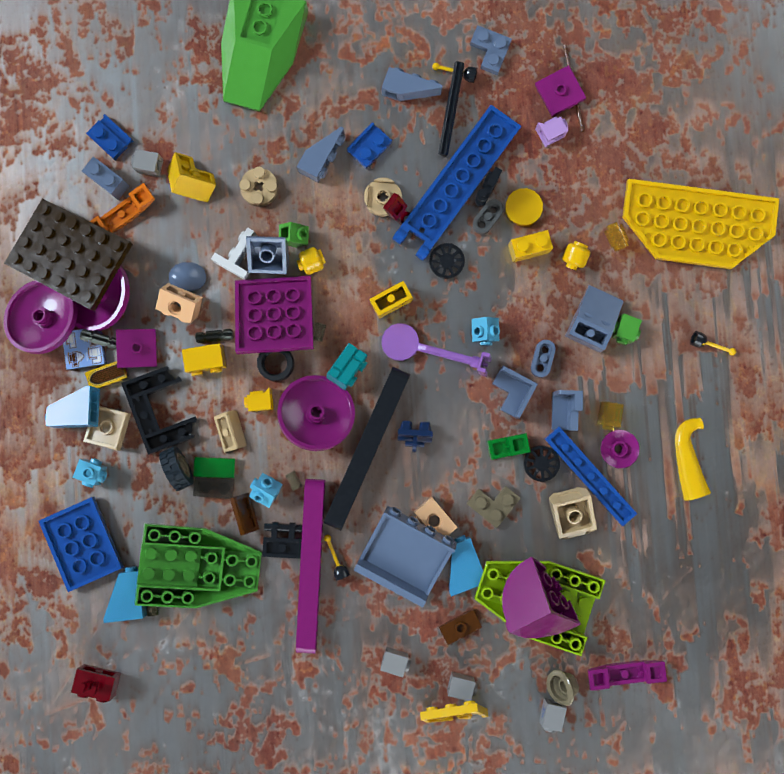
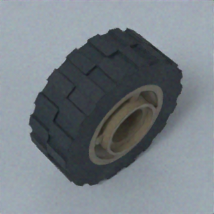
[159,446,194,491]

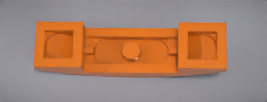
[89,183,155,233]

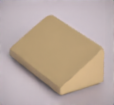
[214,410,247,453]

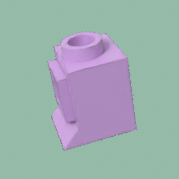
[535,117,568,147]

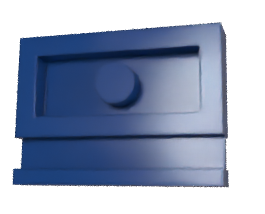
[86,114,134,161]
[347,122,392,169]

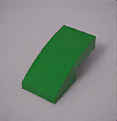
[487,433,530,460]
[193,457,235,478]

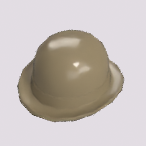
[546,669,579,706]

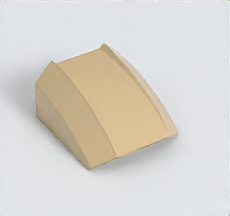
[549,487,597,540]

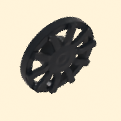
[429,243,465,279]
[523,446,560,482]

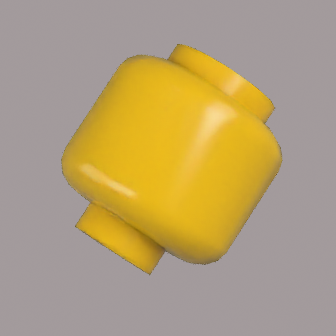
[562,241,591,270]
[296,247,326,275]

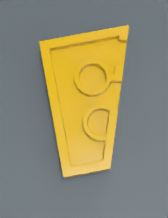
[420,701,488,723]

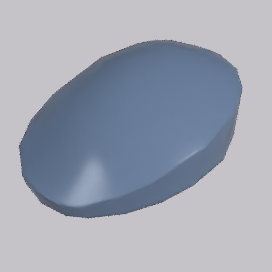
[169,262,206,292]

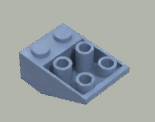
[565,285,623,353]

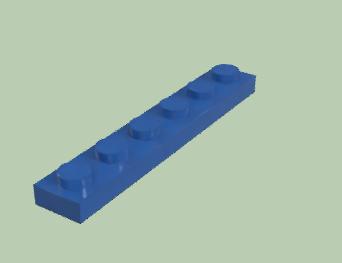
[544,426,637,526]

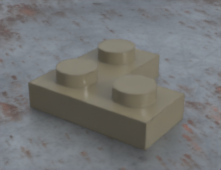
[466,486,521,528]

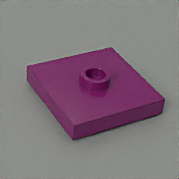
[535,65,586,117]
[116,329,157,368]

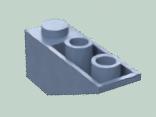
[381,67,443,101]
[297,127,346,183]

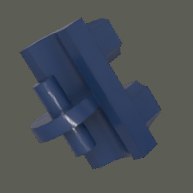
[398,421,433,453]

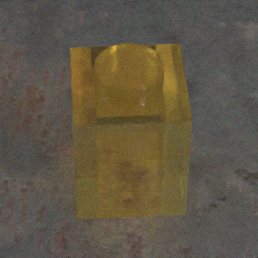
[597,401,624,431]

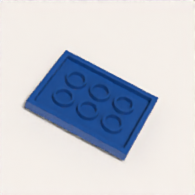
[38,497,124,592]

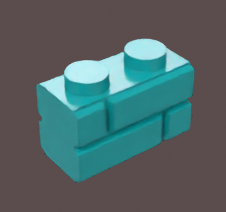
[326,343,368,390]

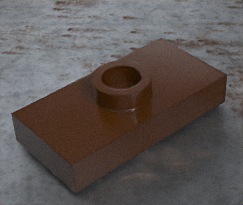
[230,492,260,536]
[439,609,482,645]

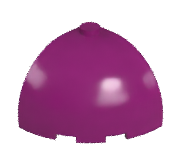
[502,557,581,638]

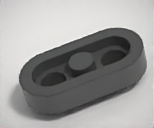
[472,199,503,235]

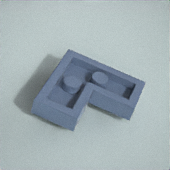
[470,25,512,75]

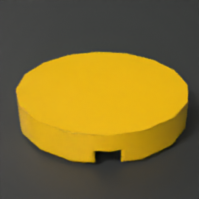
[505,188,543,227]

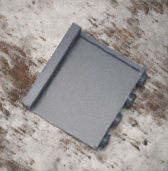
[354,506,457,607]

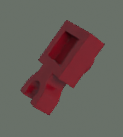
[383,193,410,225]

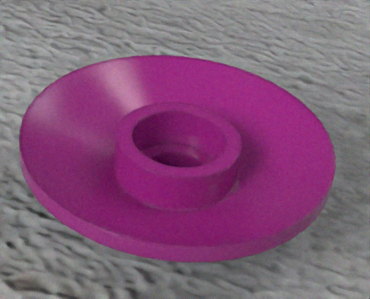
[600,430,640,468]

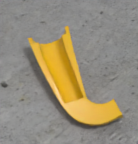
[675,418,711,501]

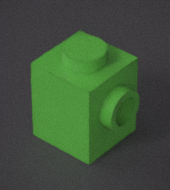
[279,222,309,248]
[612,314,642,345]

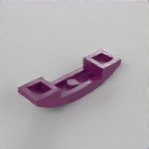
[588,660,667,691]

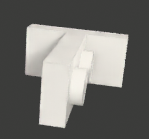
[211,227,257,280]

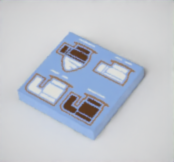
[63,329,106,370]

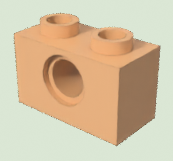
[155,283,203,324]
[414,496,458,535]

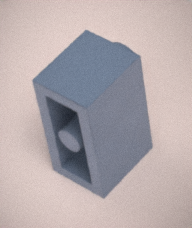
[82,156,130,200]

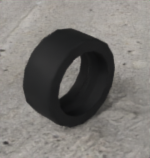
[257,351,294,382]

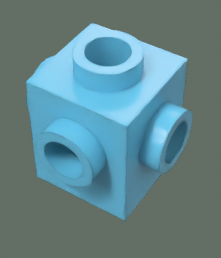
[472,317,500,346]
[72,458,107,488]
[249,473,283,508]

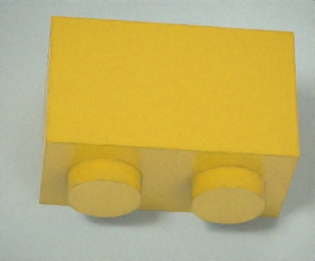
[508,230,553,263]
[370,281,413,319]
[182,343,227,376]

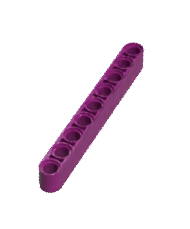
[296,479,325,654]

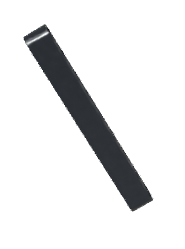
[324,367,411,531]

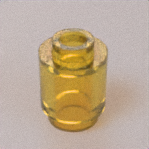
[604,222,629,252]

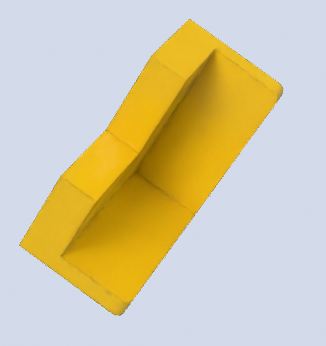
[167,152,216,202]

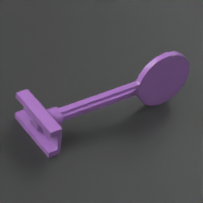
[381,323,492,377]

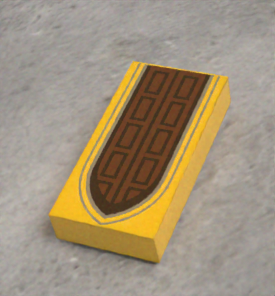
[85,361,128,389]

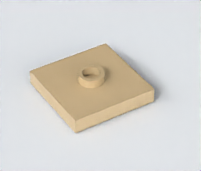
[83,406,131,451]

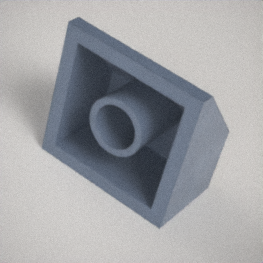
[246,236,289,274]

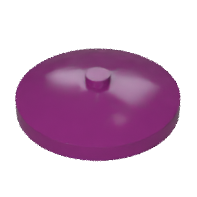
[75,266,130,331]
[4,280,78,354]
[277,375,355,451]

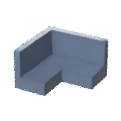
[492,366,538,419]
[551,390,583,431]

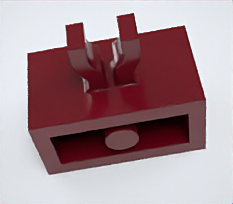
[71,664,121,703]

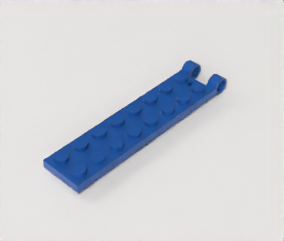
[392,105,521,261]

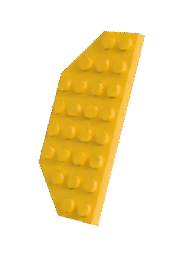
[622,179,780,269]

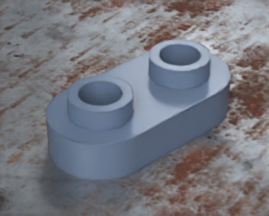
[530,340,556,378]

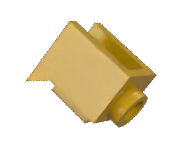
[244,387,274,412]

